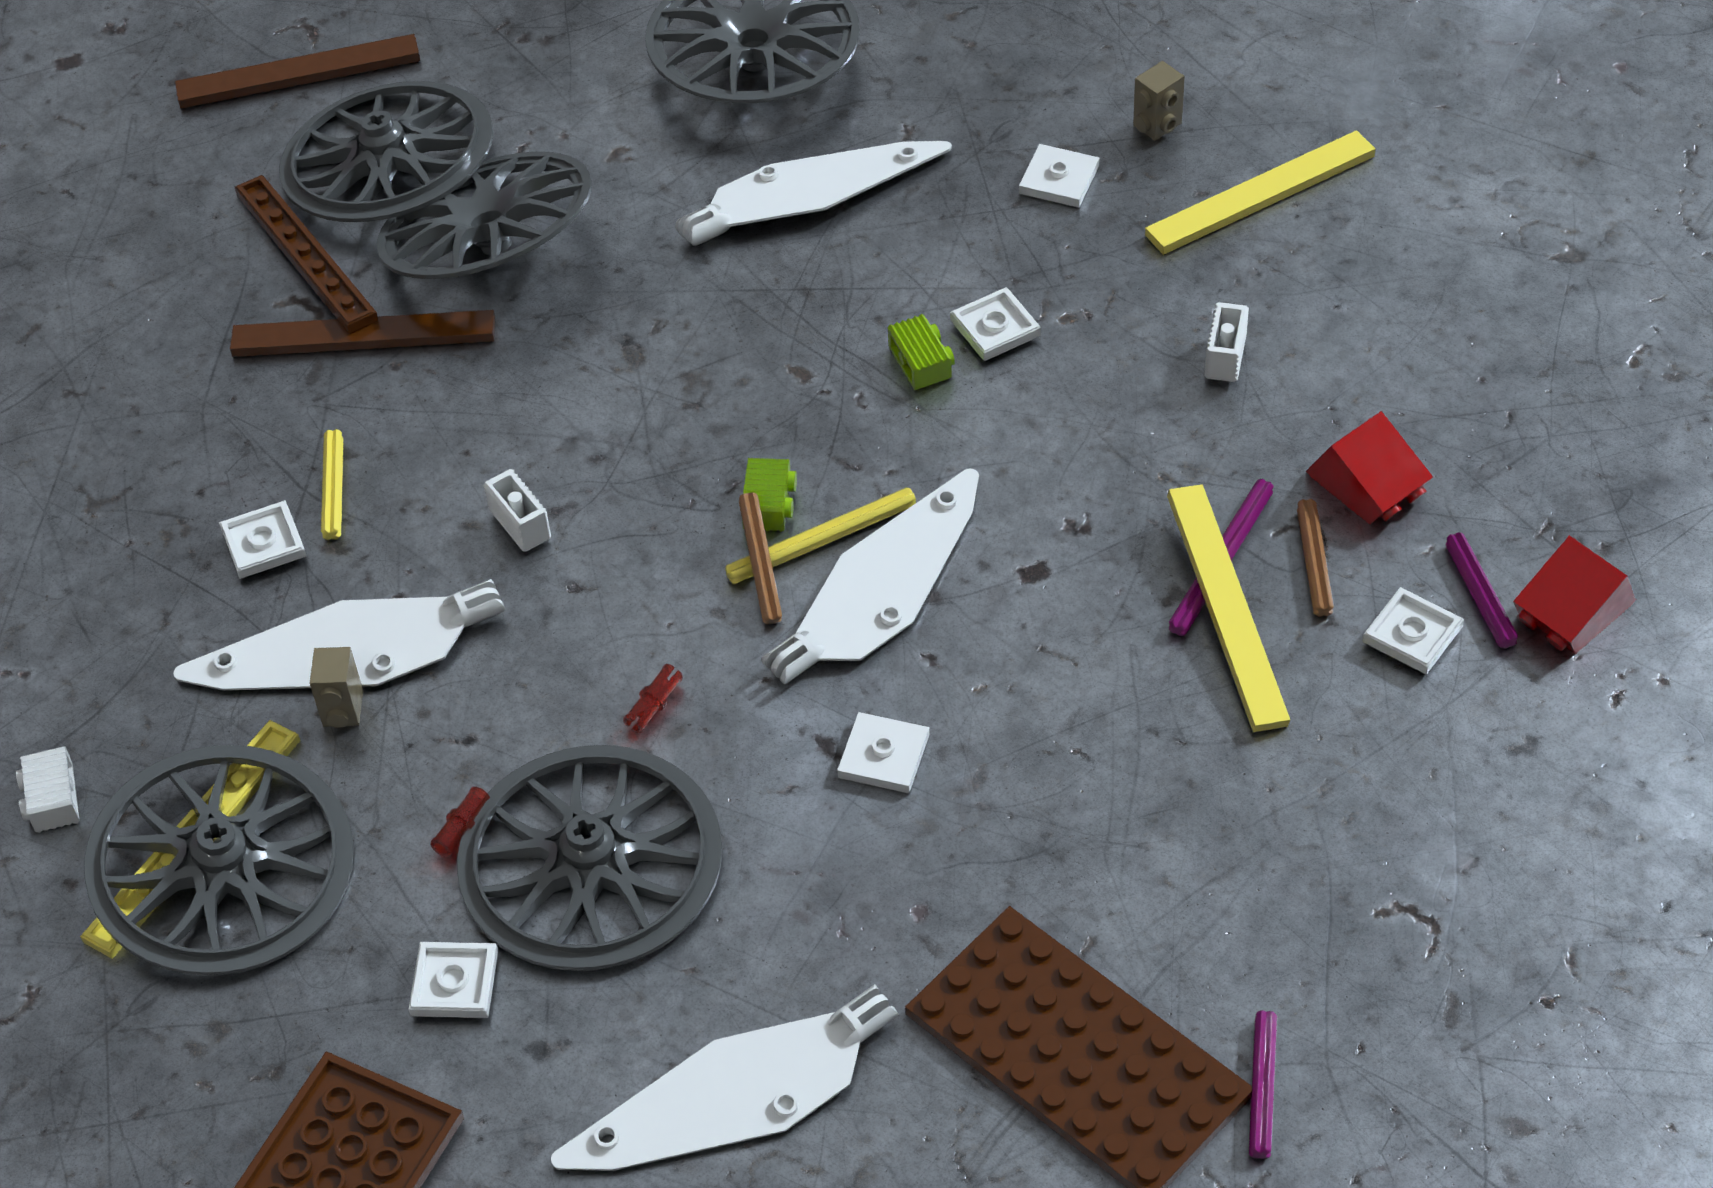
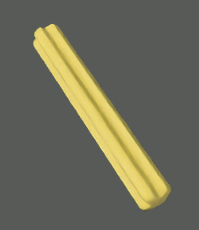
[321,429,343,540]

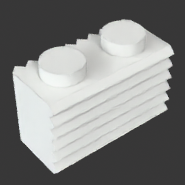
[1204,302,1249,382]
[483,469,551,552]
[16,746,80,833]

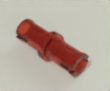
[623,664,683,733]
[430,787,490,857]

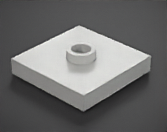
[1019,144,1100,208]
[950,287,1041,361]
[219,500,307,579]
[1362,587,1464,675]
[837,712,930,793]
[408,942,498,1018]

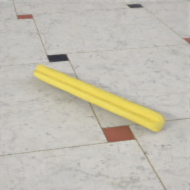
[725,487,916,584]

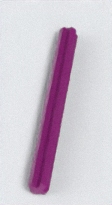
[1169,479,1274,636]

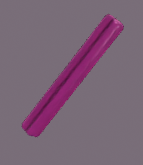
[1446,532,1518,649]
[1249,1010,1277,1159]

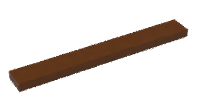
[175,34,421,109]
[234,175,379,334]
[230,310,495,357]

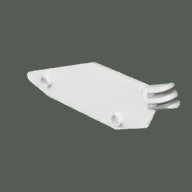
[675,141,952,246]
[761,468,979,685]
[174,579,506,691]
[551,984,899,1171]

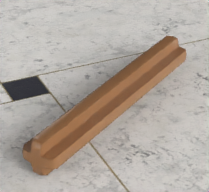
[739,492,782,625]
[1297,499,1334,617]

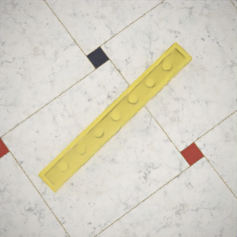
[1145,130,1376,255]
[1167,484,1290,732]
[80,720,300,959]

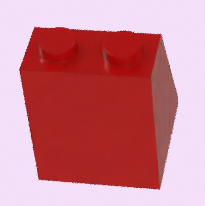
[1306,411,1433,525]
[1513,535,1636,655]

